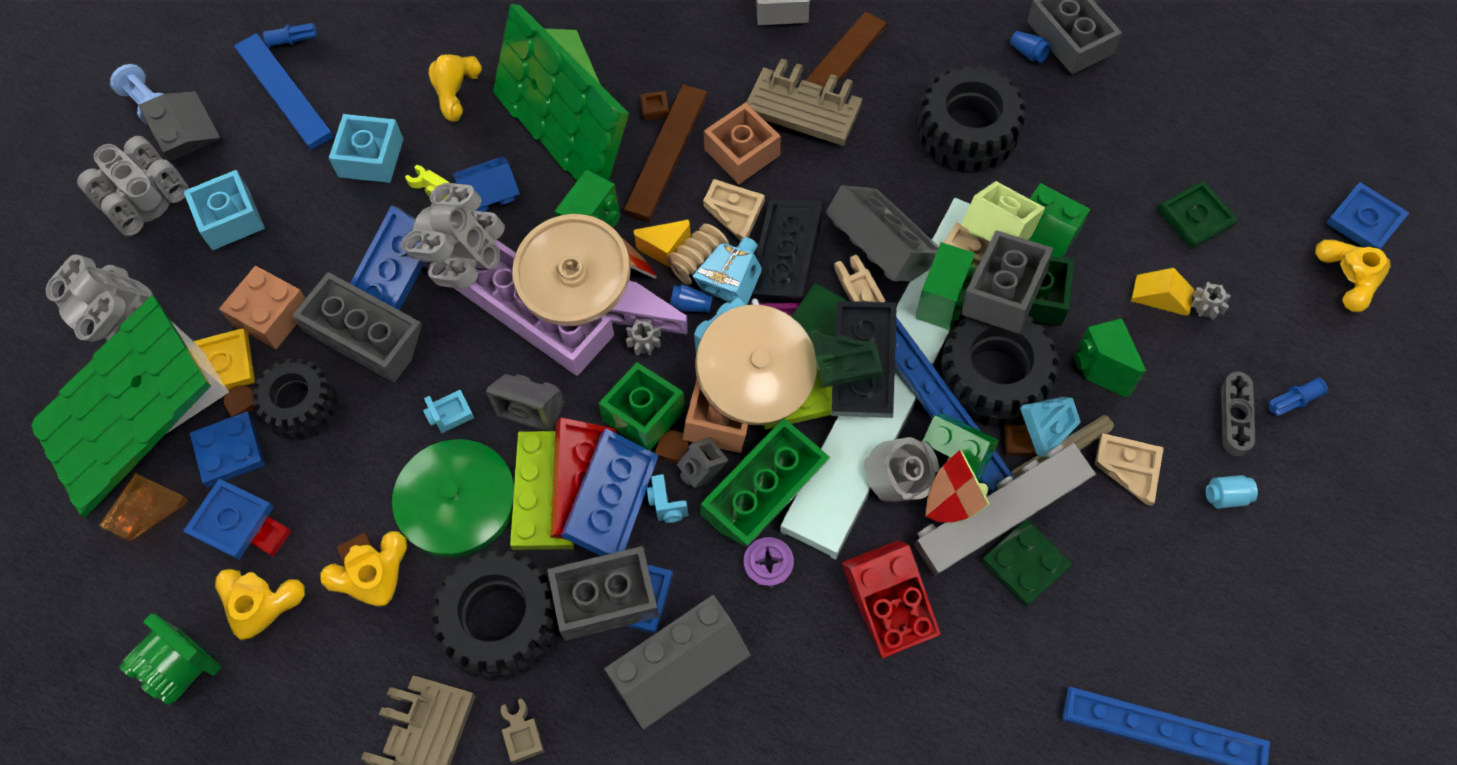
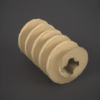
[668,224,729,285]

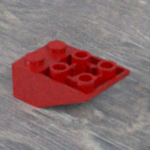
[841,540,941,658]

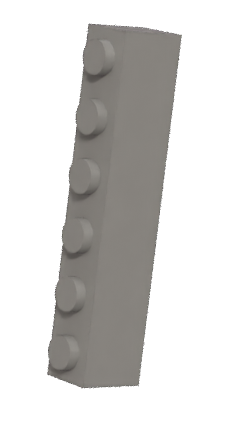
[914,443,1096,576]

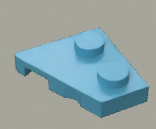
[1020,397,1081,457]

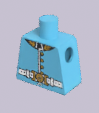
[693,237,762,305]

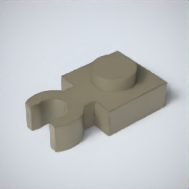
[501,698,545,764]

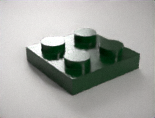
[981,519,1073,608]

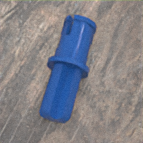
[263,23,317,48]
[1268,377,1328,416]

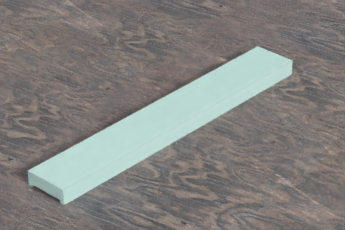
[780,198,970,560]

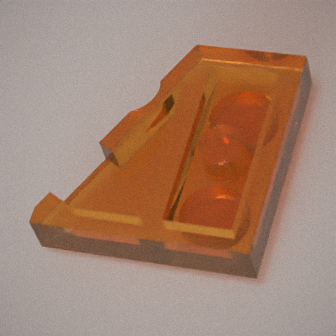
[99,474,188,542]

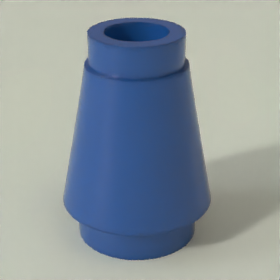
[1010,31,1051,63]
[670,284,713,313]

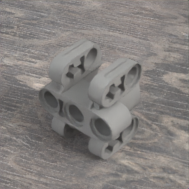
[77,136,189,236]
[401,183,505,289]
[46,254,153,342]

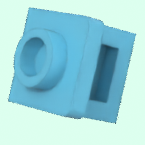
[423,390,474,433]
[647,474,688,523]

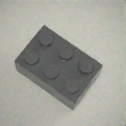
[1027,0,1122,74]
[962,230,1053,334]
[547,546,660,641]

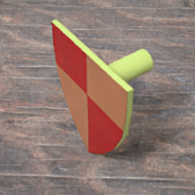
[925,450,990,523]

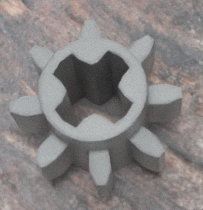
[1191,282,1231,320]
[626,319,661,356]

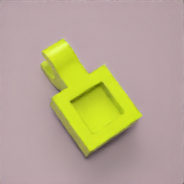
[405,165,449,201]

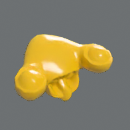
[429,54,482,122]
[1315,240,1391,312]
[320,531,407,607]
[215,569,305,640]

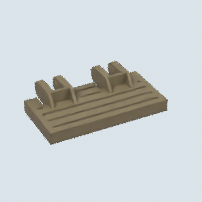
[746,59,863,146]
[361,675,476,765]

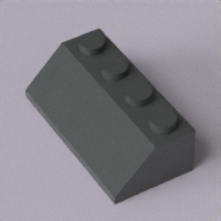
[826,185,939,282]
[292,272,422,383]
[604,595,751,731]

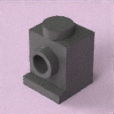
[677,437,729,488]

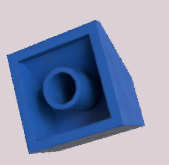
[452,156,520,212]

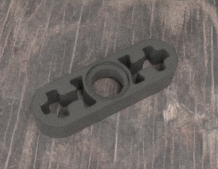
[1221,372,1255,456]

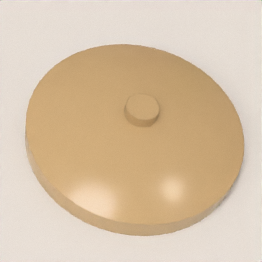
[512,214,630,326]
[695,305,817,425]

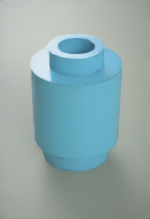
[1206,475,1258,509]

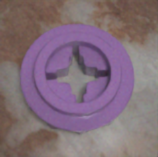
[744,537,794,588]

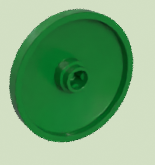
[392,439,515,558]

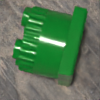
[119,613,222,706]

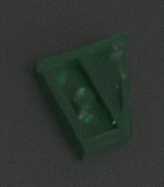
[810,329,883,388]

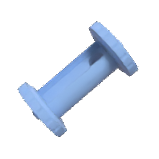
[110,64,164,124]

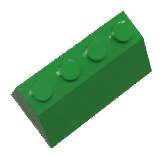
[700,418,830,547]

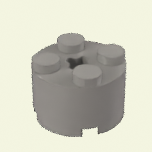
[863,437,939,502]

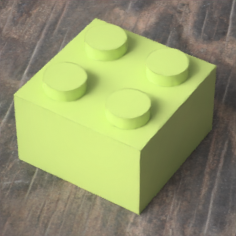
[961,181,1045,241]

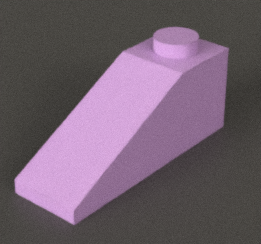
[605,280,688,334]

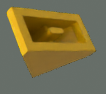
[634,220,691,267]
[1131,268,1194,316]

